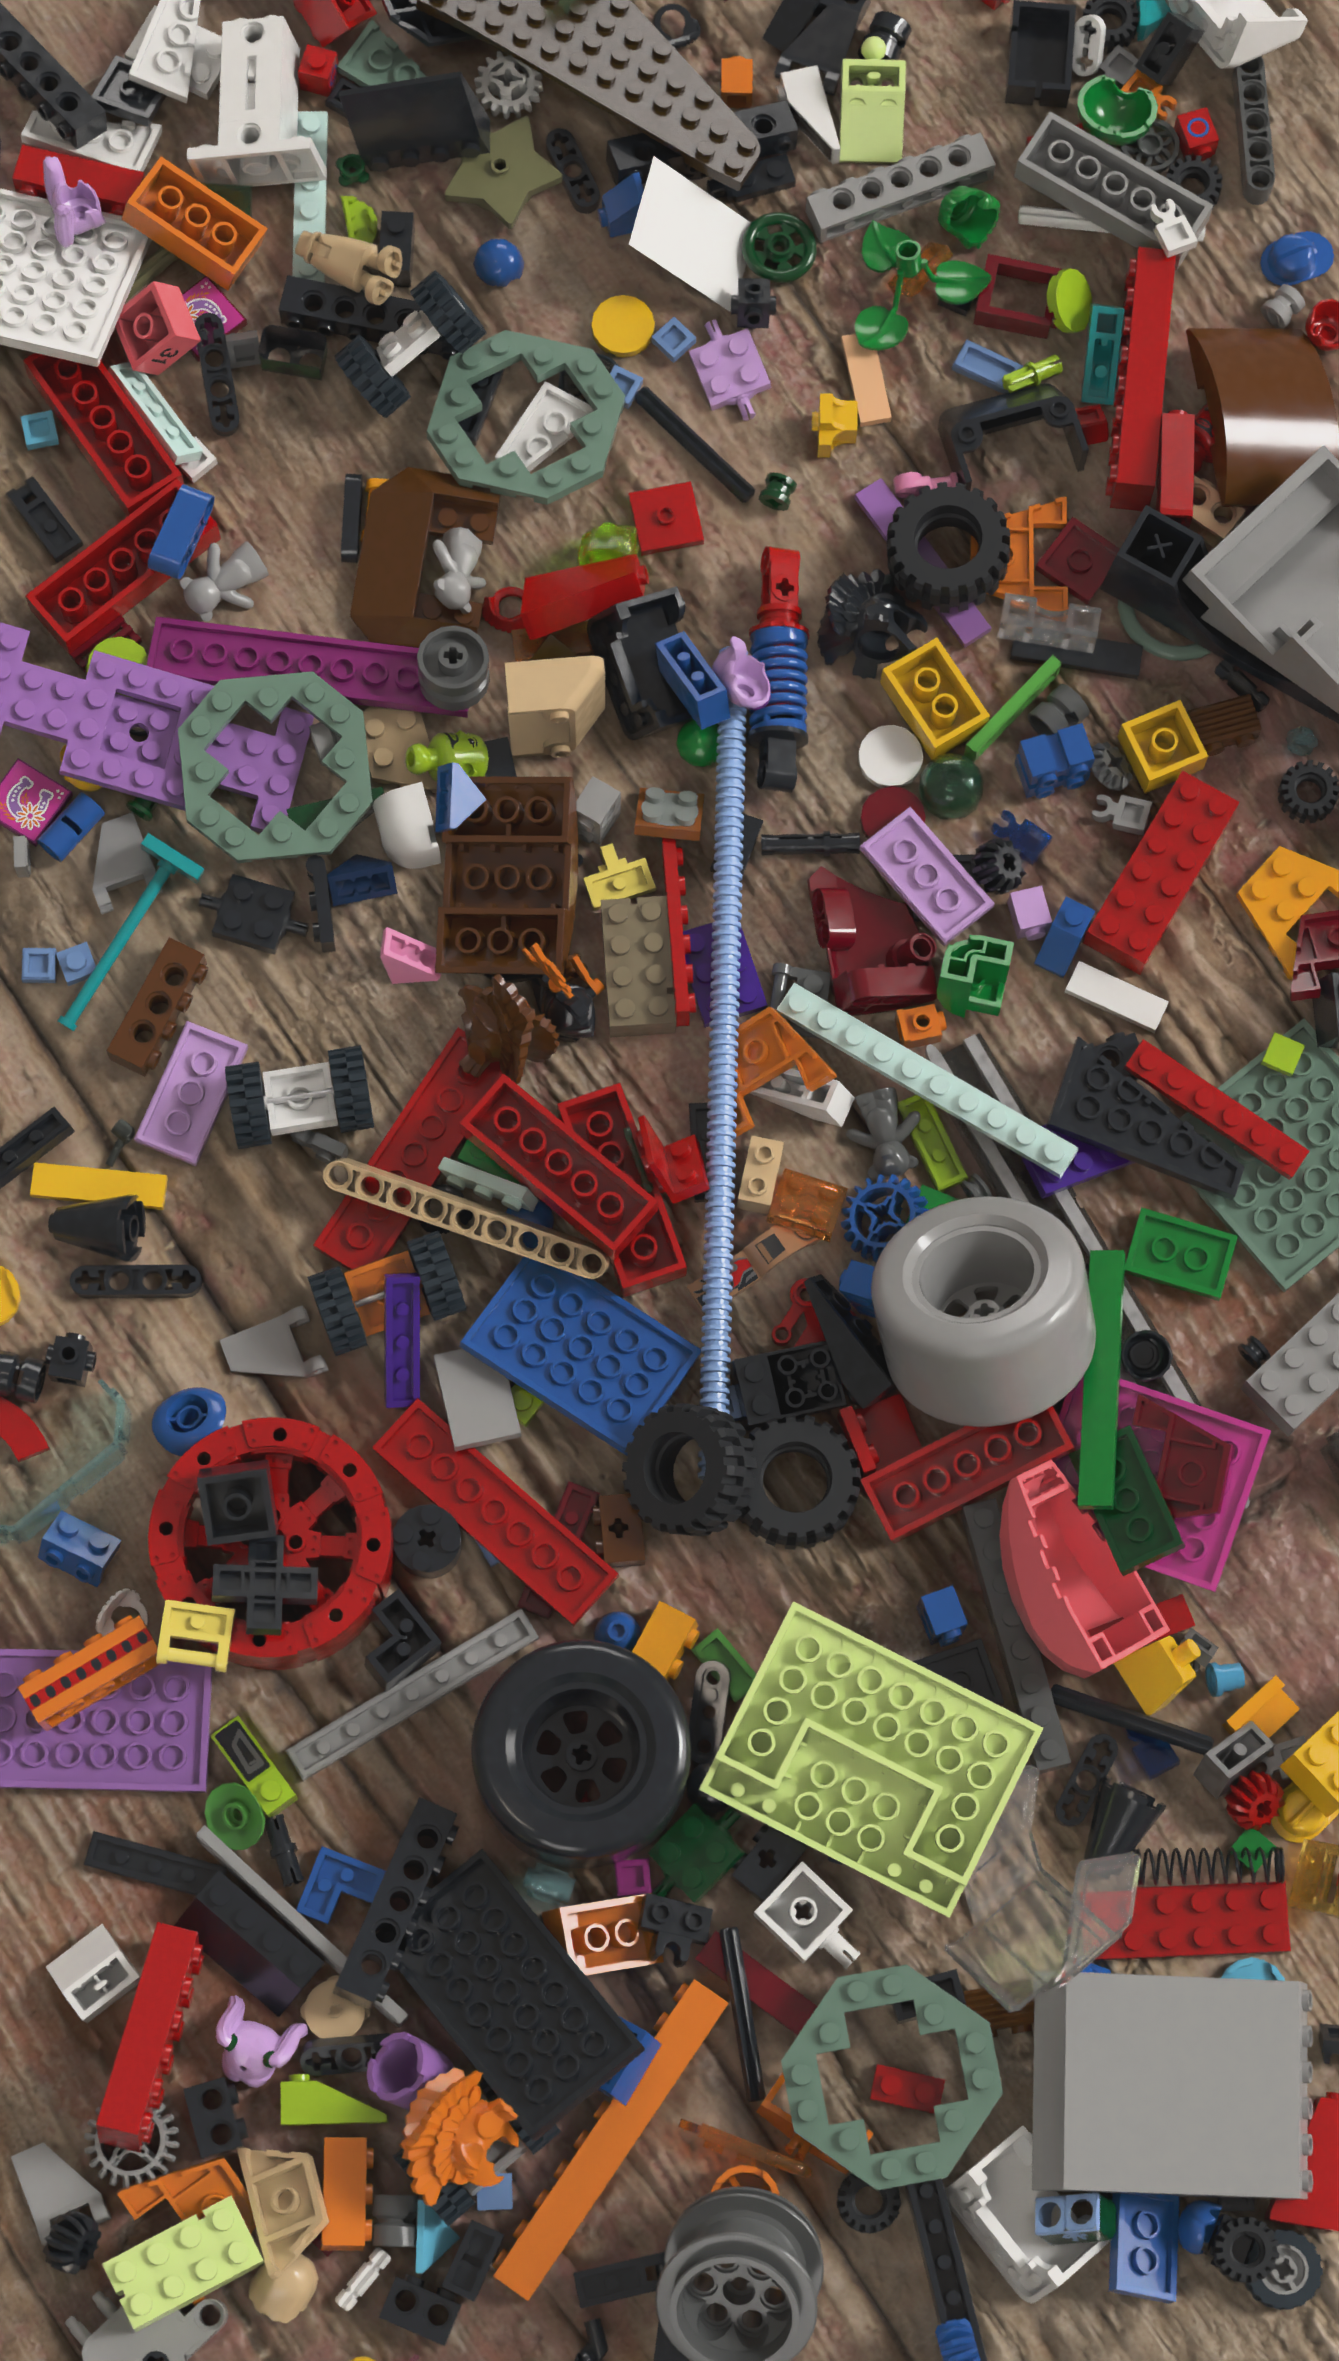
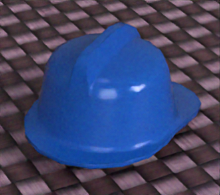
[1260,231,1334,286]

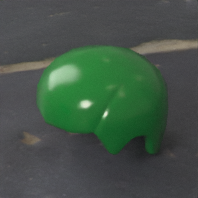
[676,719,720,767]

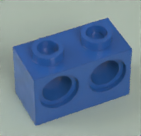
[839,1259,876,1318]
[916,1585,968,1647]

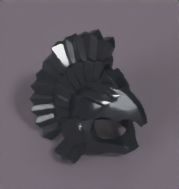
[817,569,928,679]

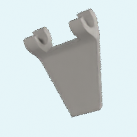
[92,812,163,915]
[219,1305,329,1378]
[11,2142,112,2245]

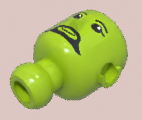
[405,730,489,782]

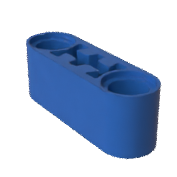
[148,484,215,580]

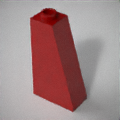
[1156,410,1195,529]
[520,554,649,640]
[1264,2092,1339,2232]

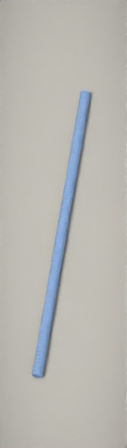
[698,646,748,1480]

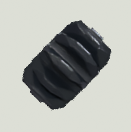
[971,838,1026,895]
[43,2210,101,2275]

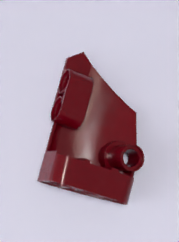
[807,866,938,1016]

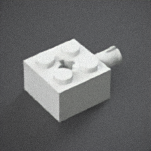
[753,1861,861,1970]

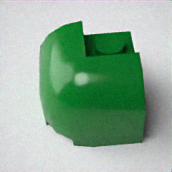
[937,935,1014,1018]

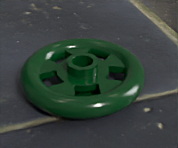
[742,212,817,283]

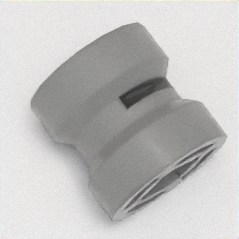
[1261,284,1305,329]

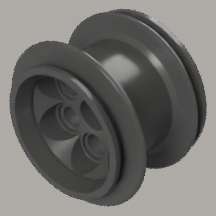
[655,2187,824,2361]

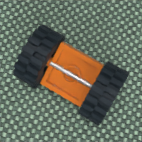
[307,1231,466,1356]

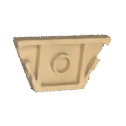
[363,706,437,794]
[237,2147,329,2280]

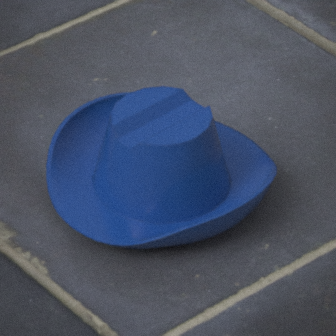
[152,1387,226,1456]

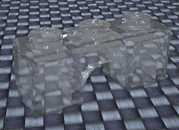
[997,593,1102,653]

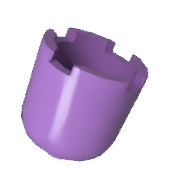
[367,2032,454,2110]

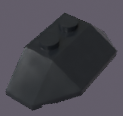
[381,0,478,47]

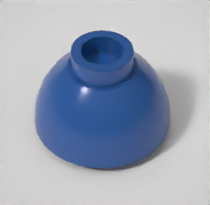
[594,1611,642,1652]

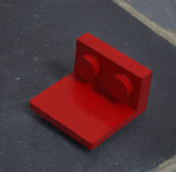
[636,1115,710,1204]
[837,1394,922,1479]

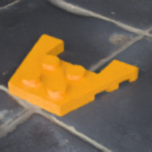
[1236,846,1339,980]

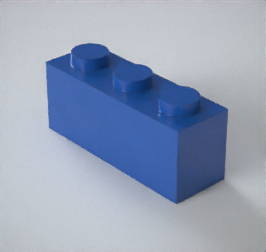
[655,631,731,730]

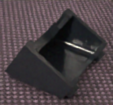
[587,586,693,741]

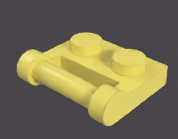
[156,1600,235,1673]

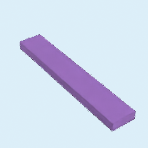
[855,478,991,648]

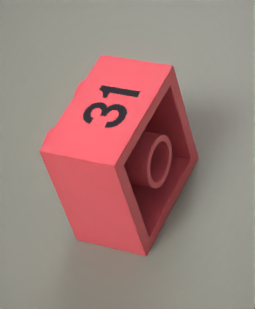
[115,281,201,375]

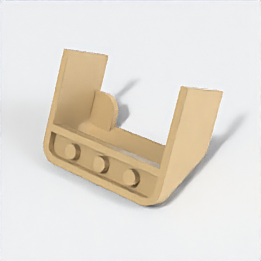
[505,656,605,758]

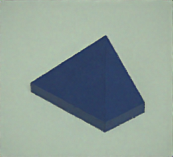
[327,854,398,906]

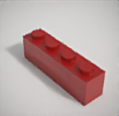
[12,145,145,216]

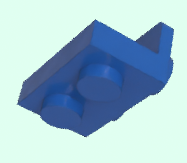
[38,1510,121,1587]

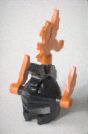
[522,942,605,1043]

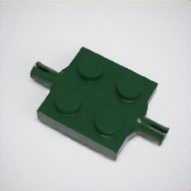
[648,1803,745,1903]

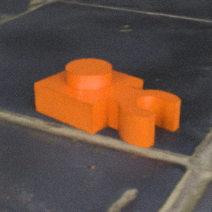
[1121,69,1177,121]

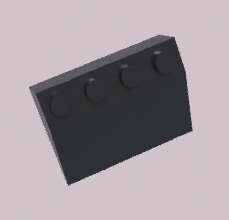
[339,71,490,172]

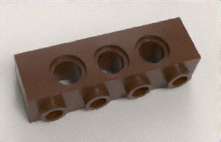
[106,937,208,1077]

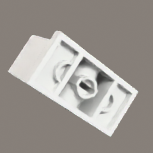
[187,15,327,190]

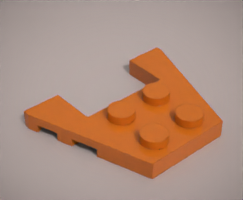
[970,497,1068,619]
[733,1006,837,1138]
[116,2156,256,2306]

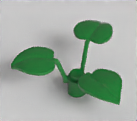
[855,220,991,350]

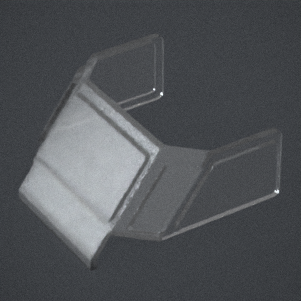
[944,1765,1141,2012]

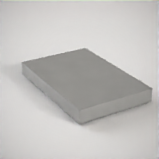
[433,1349,521,1451]

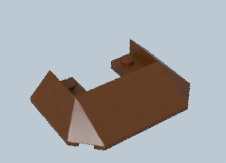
[350,467,501,648]

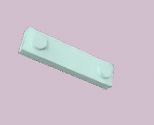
[108,362,203,465]

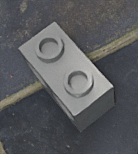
[576,776,621,845]

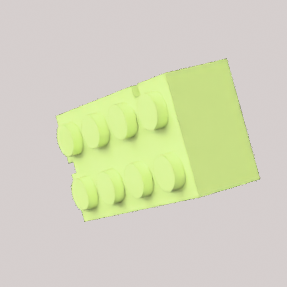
[102,2196,265,2332]

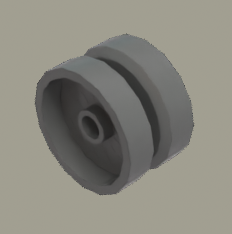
[417,626,490,711]

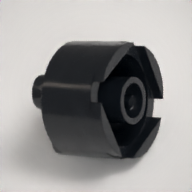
[393,1504,462,1578]

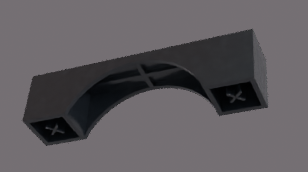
[1100,505,1339,724]

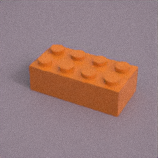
[122,156,268,291]

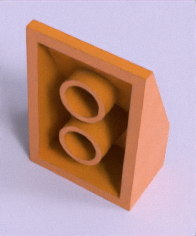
[542,1893,664,1976]

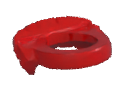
[482,587,526,633]

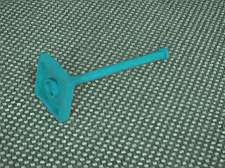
[57,833,204,1031]

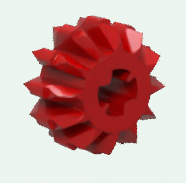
[1224,1770,1285,1831]

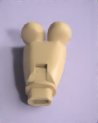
[295,231,402,305]

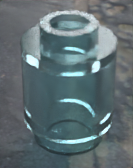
[522,1863,576,1906]

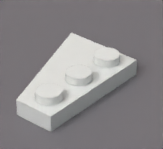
[495,381,594,472]

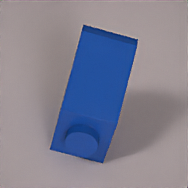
[597,172,644,238]
[1034,897,1096,978]

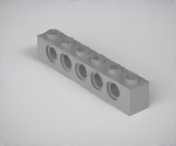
[806,132,996,243]

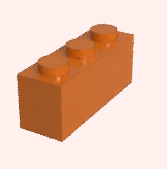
[321,2137,373,2251]

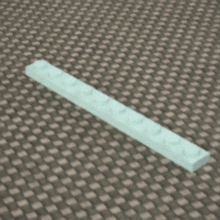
[776,983,1078,1179]

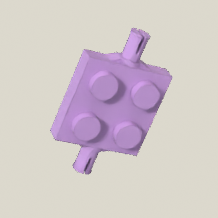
[689,320,771,421]

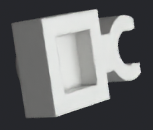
[1150,198,1198,258]

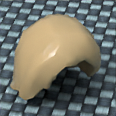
[249,2253,319,2323]

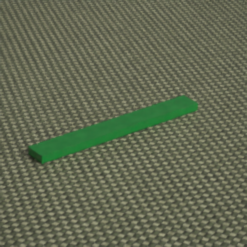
[1078,1250,1125,1510]

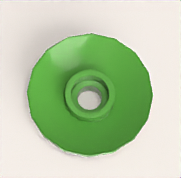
[204,1783,265,1850]

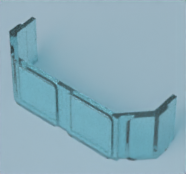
[0,1379,132,1544]

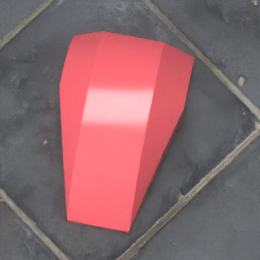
[999,1459,1170,1679]

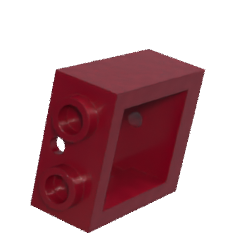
[973,254,1062,339]

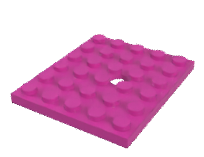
[1054,1376,1271,1592]

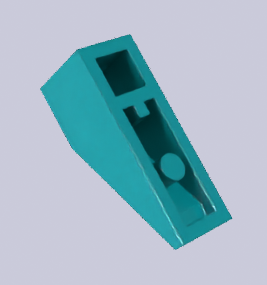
[1081,304,1125,405]

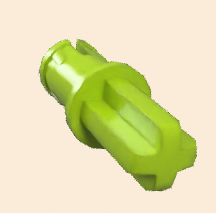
[1002,354,1063,393]

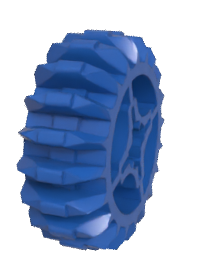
[841,1174,929,1263]

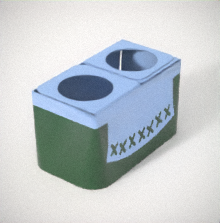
[1035,2192,1116,2245]

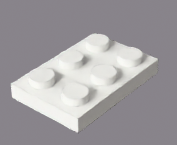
[125,5,222,100]

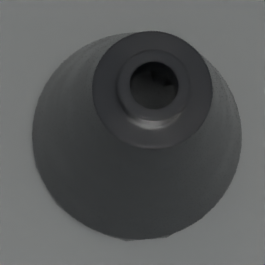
[48,1194,146,1262]
[1084,1775,1166,1877]

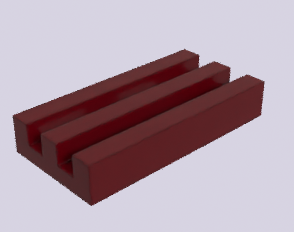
[70,615,142,675]

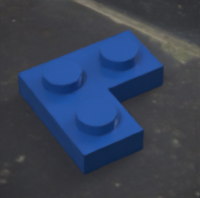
[296,1846,386,1925]

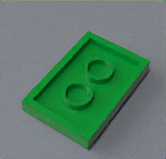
[1124,1207,1238,1301]

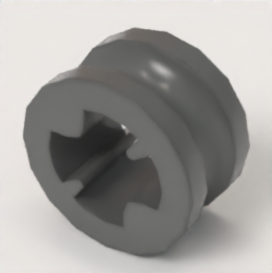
[961,1173,992,1198]

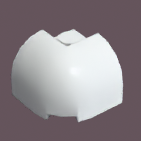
[373,782,441,869]

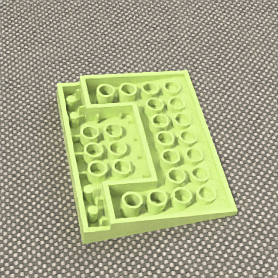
[699,1601,1043,1918]

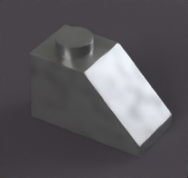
[1193,1720,1275,1800]

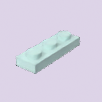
[438,1157,539,1212]

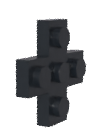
[212,1535,318,1635]

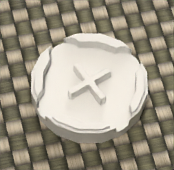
[858,725,923,788]

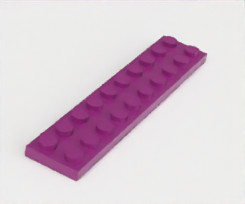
[146,616,469,718]

